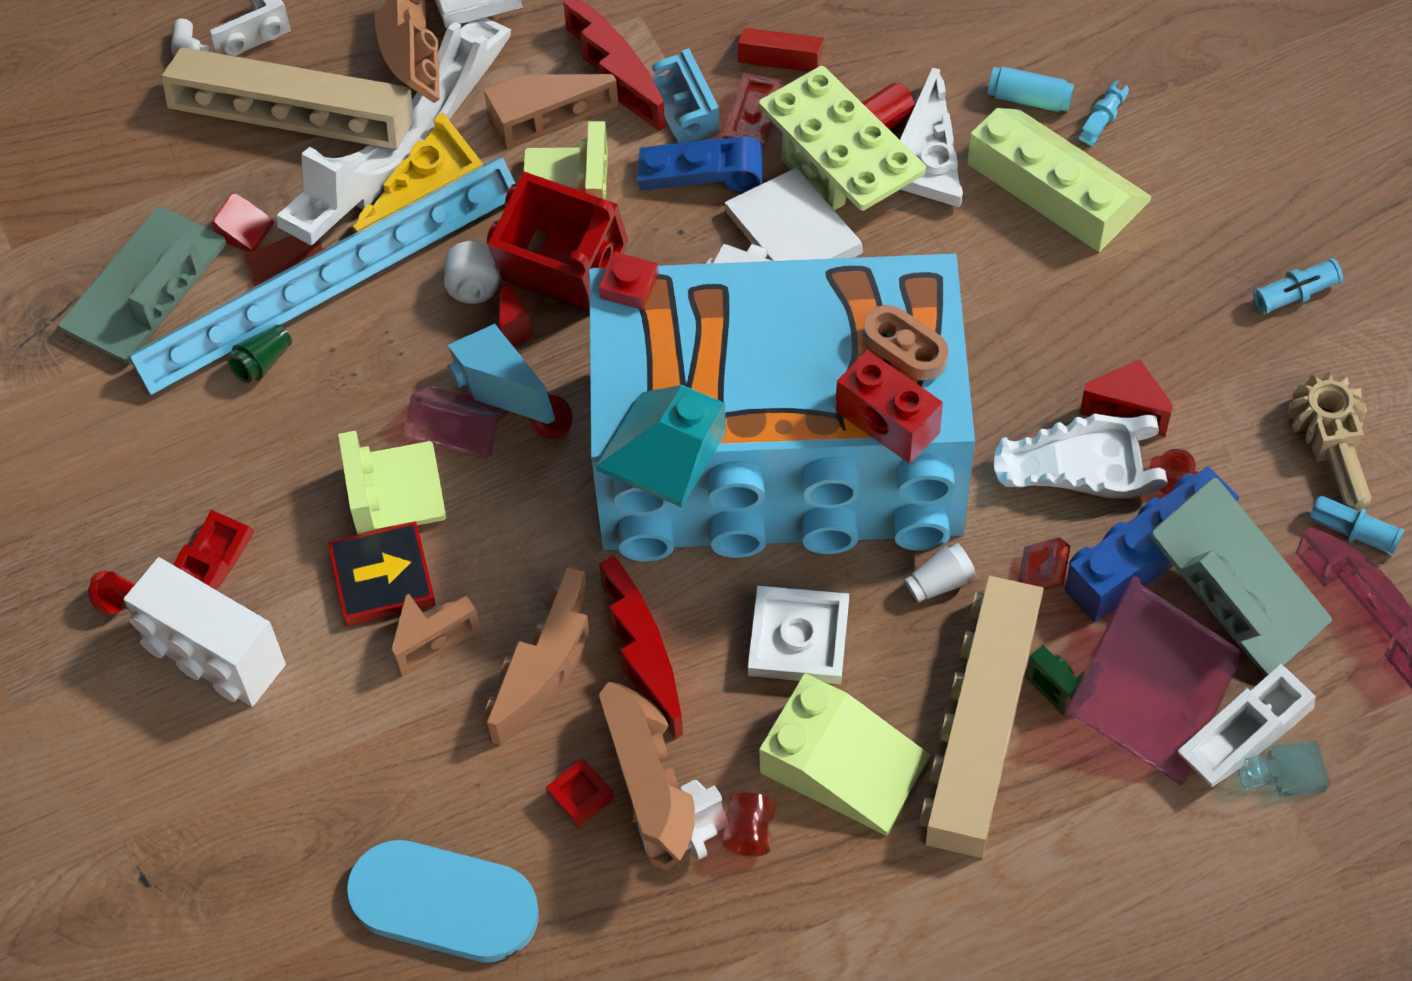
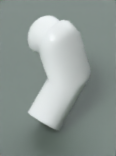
[171,19,211,57]

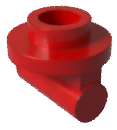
[88,571,135,616]

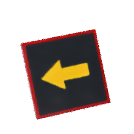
[328,521,436,627]

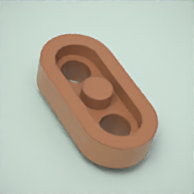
[863,305,948,380]

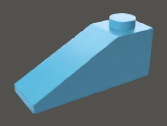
[447,324,555,424]

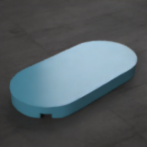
[347,840,539,963]

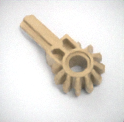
[1288,371,1371,510]

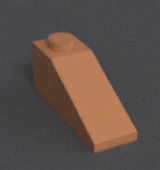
[484,74,618,150]

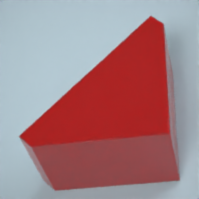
[1079,359,1173,437]

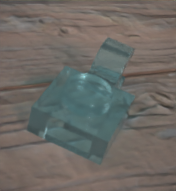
[1238,741,1330,798]

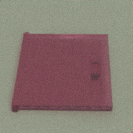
[1066,576,1244,785]

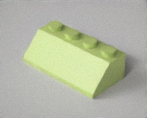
[967,108,1151,252]

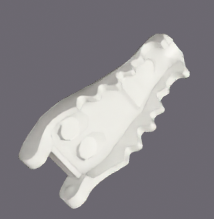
[994,414,1168,499]

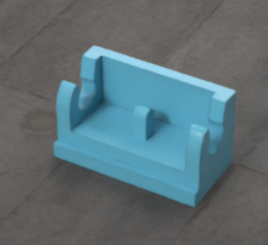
[652,48,720,143]

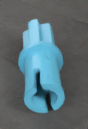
[1310,496,1405,556]

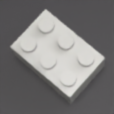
[123,557,286,707]

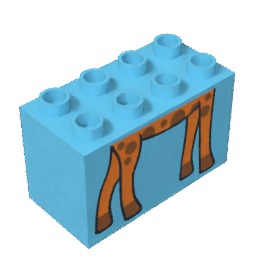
[589,254,975,561]

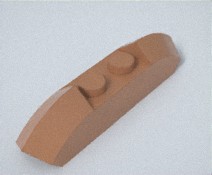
[599,682,695,870]

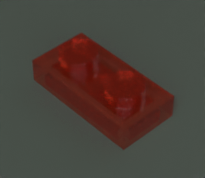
[723,73,783,152]

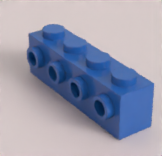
[1065,466,1239,622]

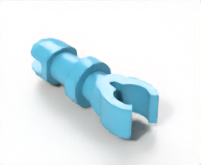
[1078,80,1129,147]

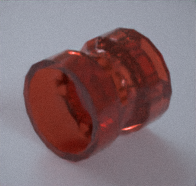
[722,792,776,857]

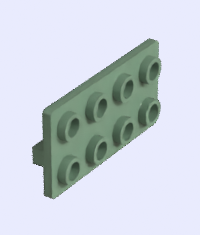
[59,206,226,364]
[1149,478,1332,677]

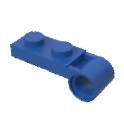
[637,137,763,193]

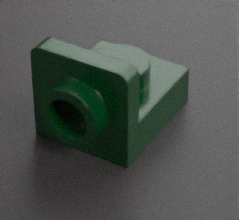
[1025,645,1103,716]

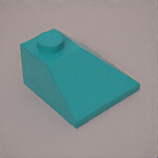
[596,385,726,508]

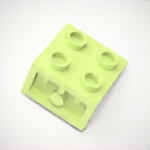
[524,121,608,200]
[338,431,446,535]

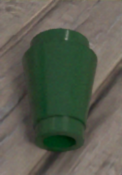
[227,324,292,383]

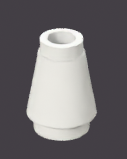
[904,543,976,603]

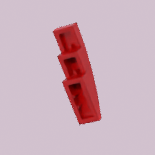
[563,0,665,132]
[599,555,683,739]

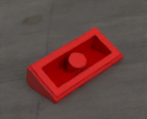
[737,28,824,71]

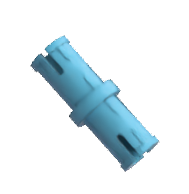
[1253,257,1343,315]

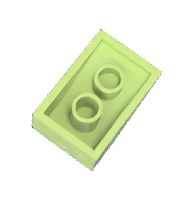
[759,673,930,836]

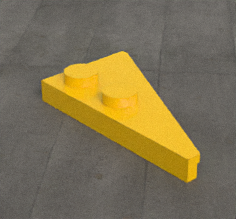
[353,113,483,233]

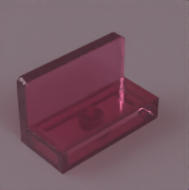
[404,385,508,459]

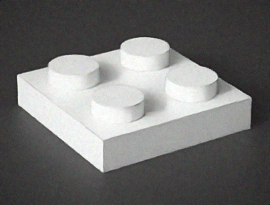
[748,586,849,685]

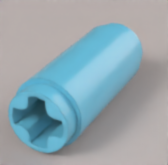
[987,66,1074,112]

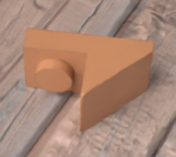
[391,594,481,677]

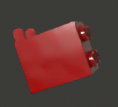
[487,171,628,312]

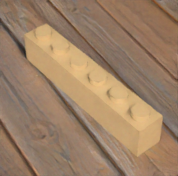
[162,47,414,150]
[919,576,1044,859]

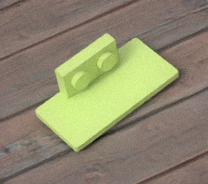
[759,66,926,211]

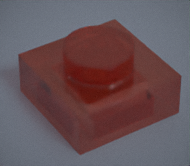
[1018,537,1071,591]

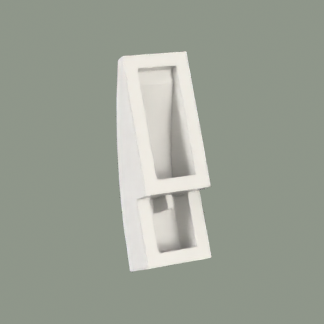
[1178,664,1316,787]

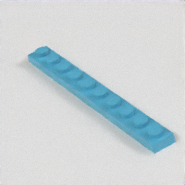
[127,157,515,395]

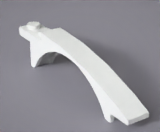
[277,17,511,245]

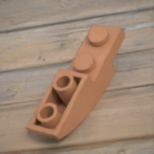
[374,0,440,103]
[483,567,590,745]

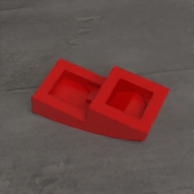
[173,509,255,590]

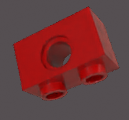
[836,350,943,464]

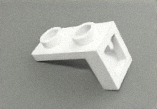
[209,0,291,56]

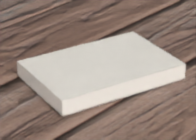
[725,167,863,261]

